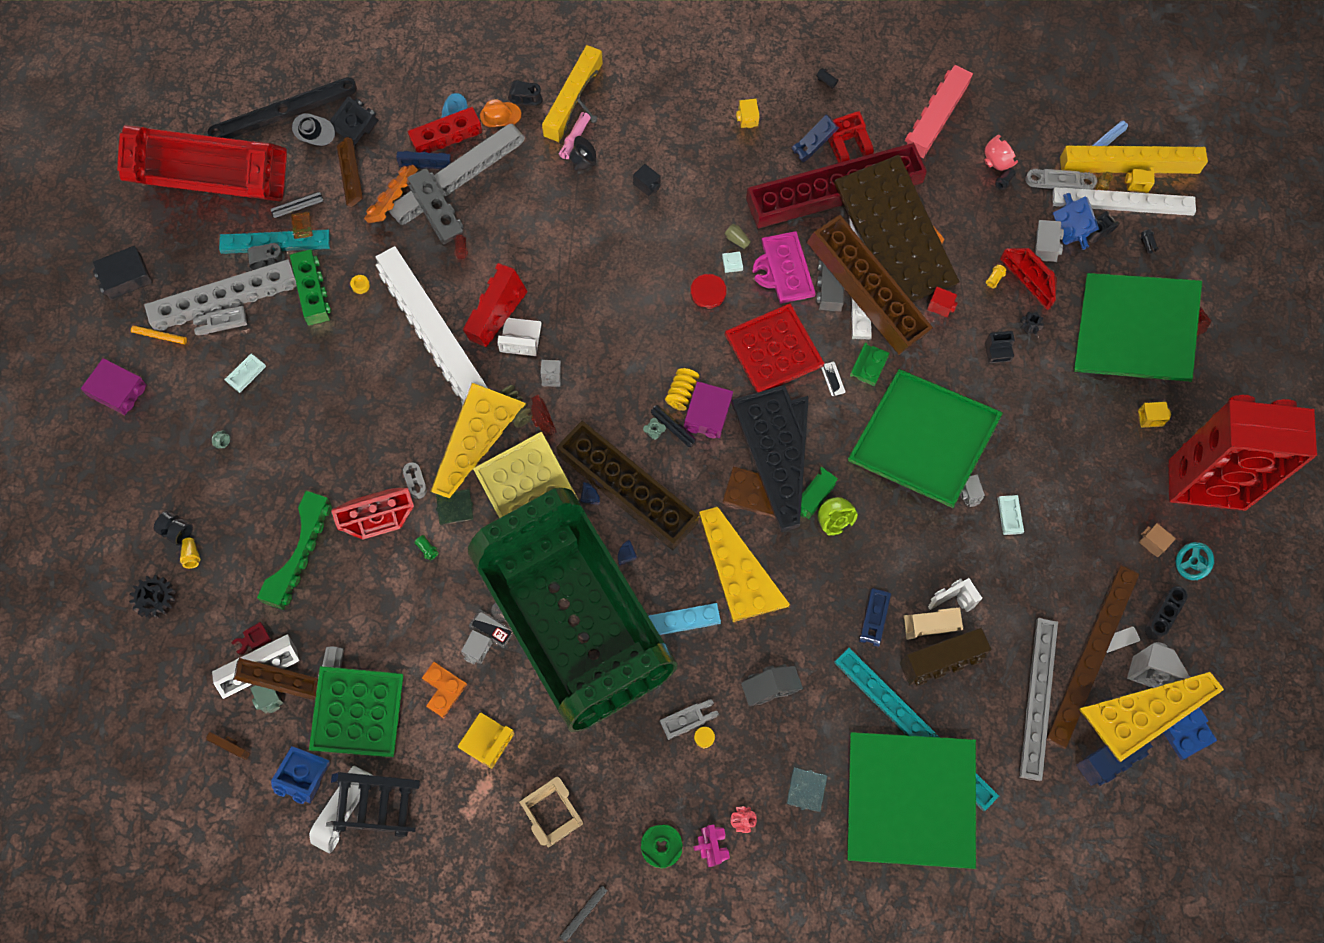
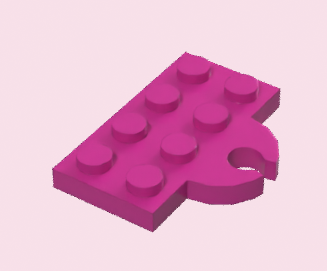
[753,231,816,304]

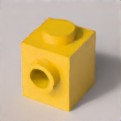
[736,99,759,128]

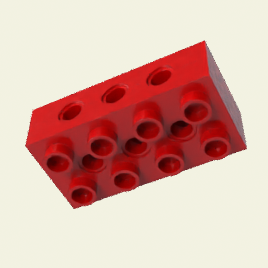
[1169,395,1317,511]

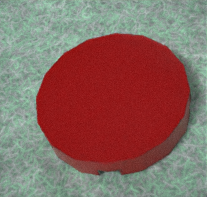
[691,274,726,309]

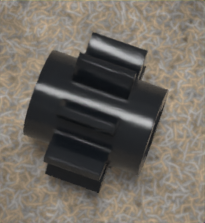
[1020,311,1044,335]

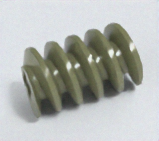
[499,385,534,428]

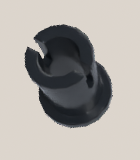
[816,68,839,89]
[996,168,1016,190]
[1140,229,1159,254]

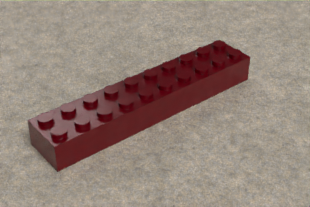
[746,143,927,229]

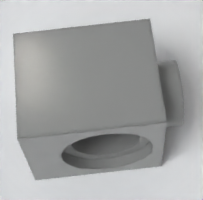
[461,630,492,664]

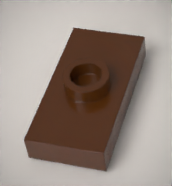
[206,732,251,760]

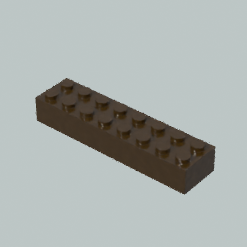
[556,420,699,550]

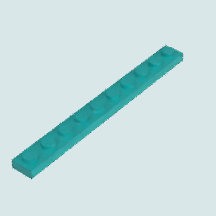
[834,648,999,812]

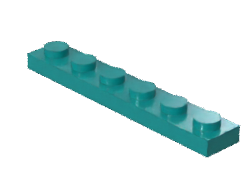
[219,229,330,254]

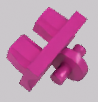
[693,825,730,867]

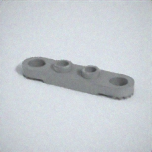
[1025,169,1098,190]

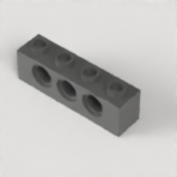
[407,168,464,245]

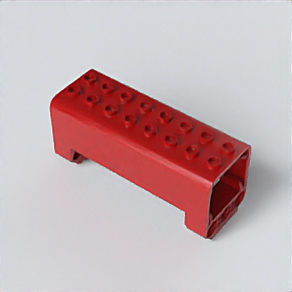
[117,125,287,202]

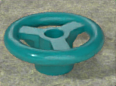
[1176,542,1214,580]

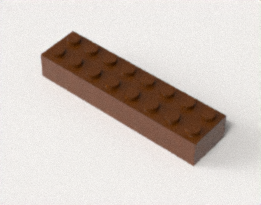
[807,215,933,355]

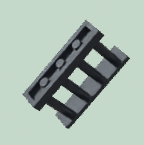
[326,772,420,837]

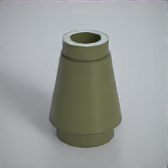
[724,223,751,249]

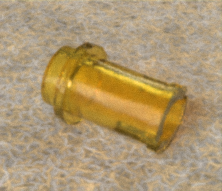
[1095,172,1113,191]

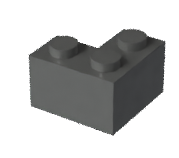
[741,664,803,706]

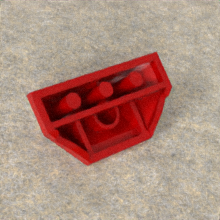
[1000,248,1057,310]
[331,488,414,540]

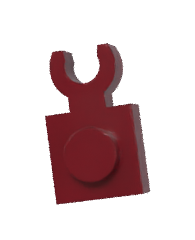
[231,622,271,655]

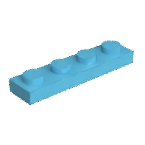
[648,603,721,635]

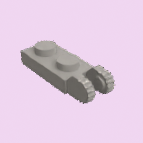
[193,306,247,335]
[660,699,719,740]

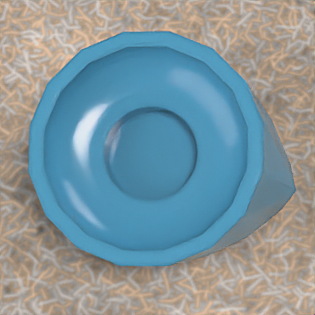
[441,93,468,118]

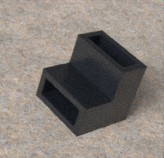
[985,331,1015,364]

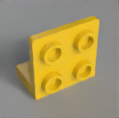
[458,713,515,769]

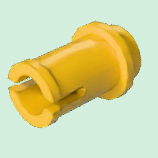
[986,265,1006,288]

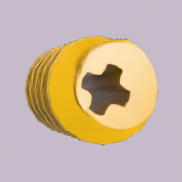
[665,368,700,411]

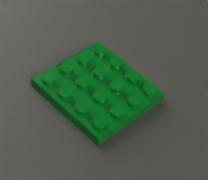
[309,666,403,757]

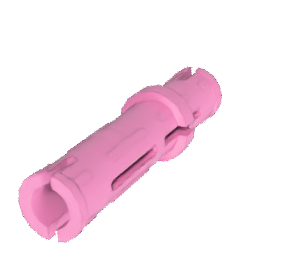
[559,112,591,159]

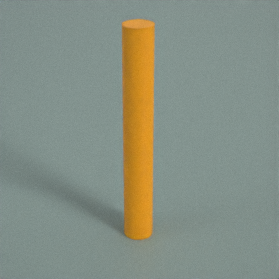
[131,325,187,345]

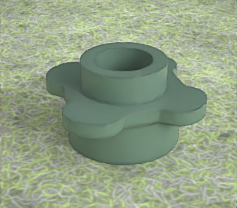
[643,418,666,440]

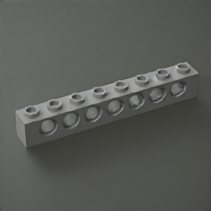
[144,259,297,331]

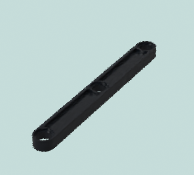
[207,77,357,139]

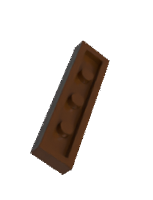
[337,137,363,207]
[233,658,318,700]

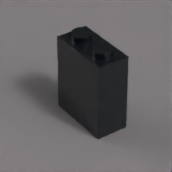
[93,245,153,300]

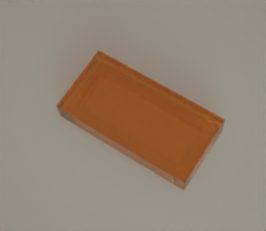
[291,212,313,239]

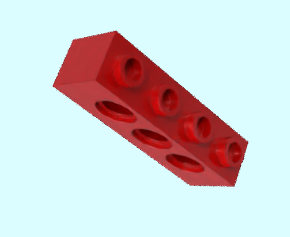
[407,106,482,153]

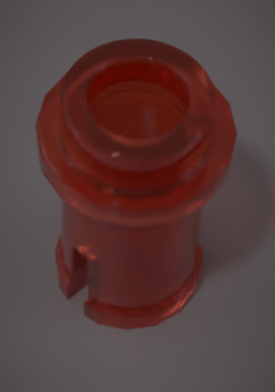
[454,235,468,260]

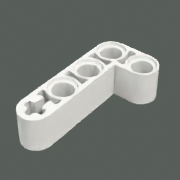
[310,766,372,854]

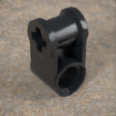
[508,80,543,106]
[1086,210,1120,243]

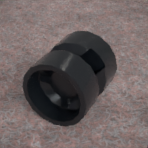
[153,510,193,546]

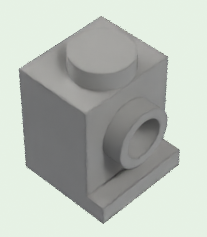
[541,360,562,387]
[960,474,985,507]

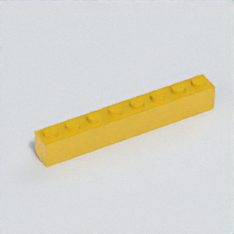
[1060,146,1208,174]

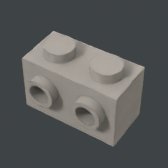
[1035,220,1064,262]

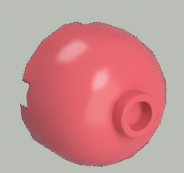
[984,135,1018,171]

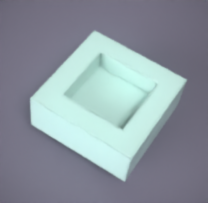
[722,252,743,273]

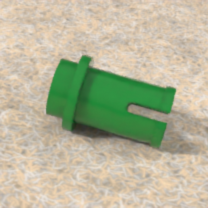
[415,535,438,560]

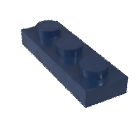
[396,151,452,170]

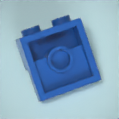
[1163,707,1217,760]
[271,746,330,804]

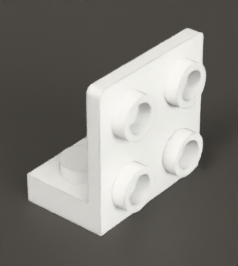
[498,318,542,356]
[928,578,982,612]

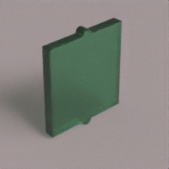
[436,489,474,525]

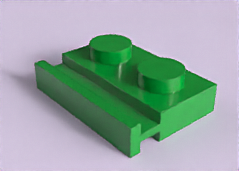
[850,343,890,386]

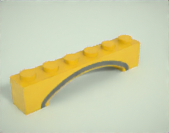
[542,45,603,142]

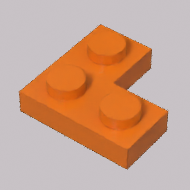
[422,662,467,719]

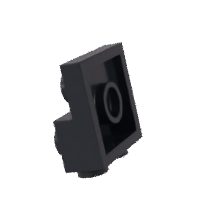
[330,96,379,145]

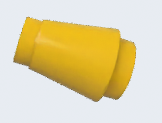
[180,538,200,569]

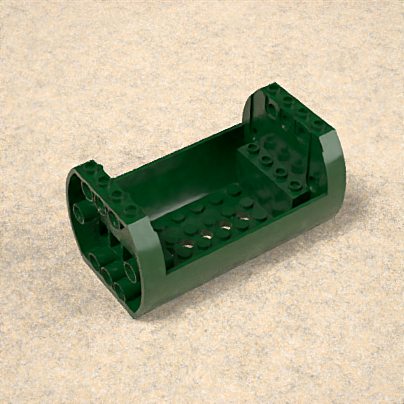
[468,488,678,732]

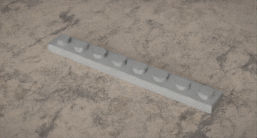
[1019,618,1058,781]

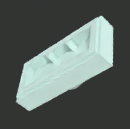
[224,353,266,393]
[997,495,1024,535]

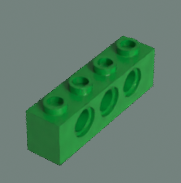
[290,249,331,326]

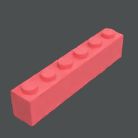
[905,65,973,158]

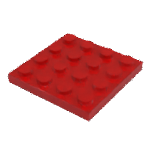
[725,303,825,393]

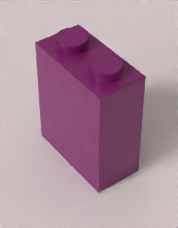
[81,358,147,415]
[684,381,733,438]

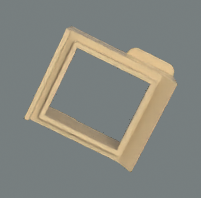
[903,607,963,640]
[519,777,583,848]

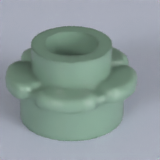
[212,430,230,448]

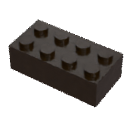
[900,627,992,687]

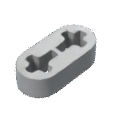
[403,462,427,499]

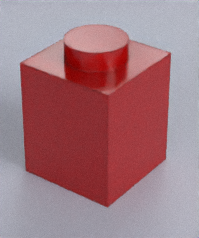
[927,287,958,318]

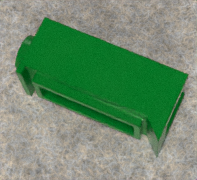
[801,466,838,519]

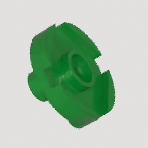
[641,825,683,869]

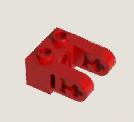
[828,111,874,163]

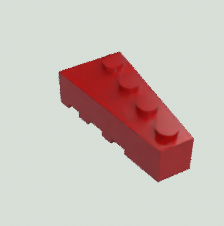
[463,263,528,347]

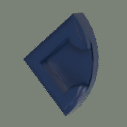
[580,482,600,505]
[617,540,637,566]

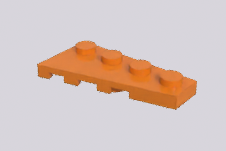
[364,165,418,223]

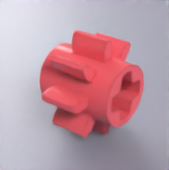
[730,806,757,833]

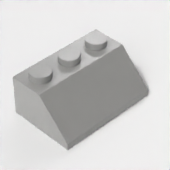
[1127,642,1190,688]

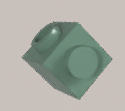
[250,685,284,713]

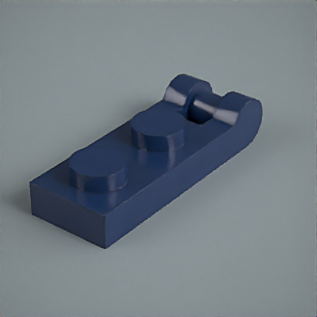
[792,114,839,162]
[859,588,891,647]

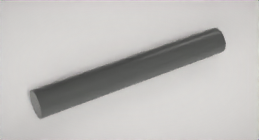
[560,885,607,943]

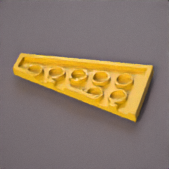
[431,383,526,498]
[699,507,790,622]
[1079,672,1224,762]

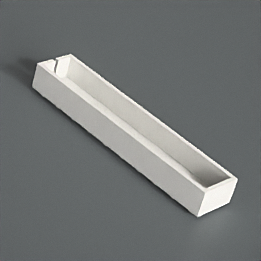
[375,246,488,405]

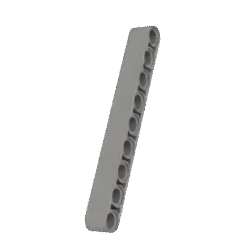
[389,124,525,225]

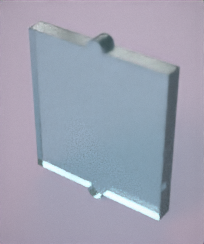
[787,768,827,812]

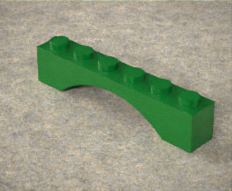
[257,491,332,610]

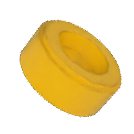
[350,275,370,294]
[694,727,715,748]

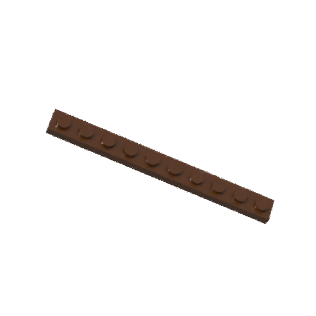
[1046,565,1139,749]

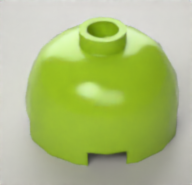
[818,497,858,535]

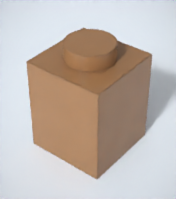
[1139,523,1176,557]

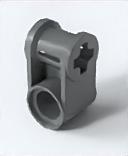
[247,243,286,270]

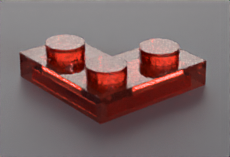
[531,395,557,436]

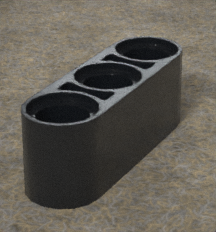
[1145,586,1188,640]

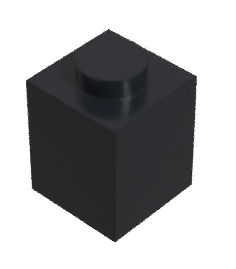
[633,164,661,197]

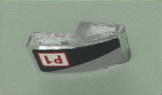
[468,609,513,648]

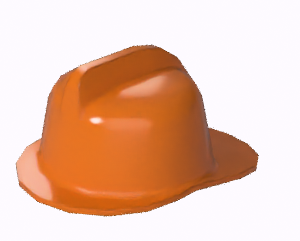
[480,99,521,127]

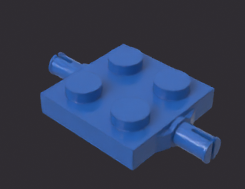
[1053,193,1099,249]

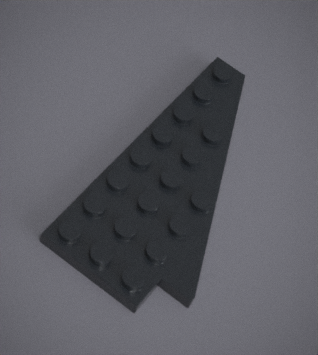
[731,385,809,532]

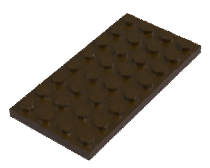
[834,155,960,303]

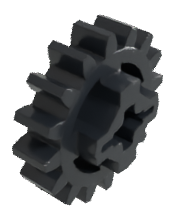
[129,575,176,619]

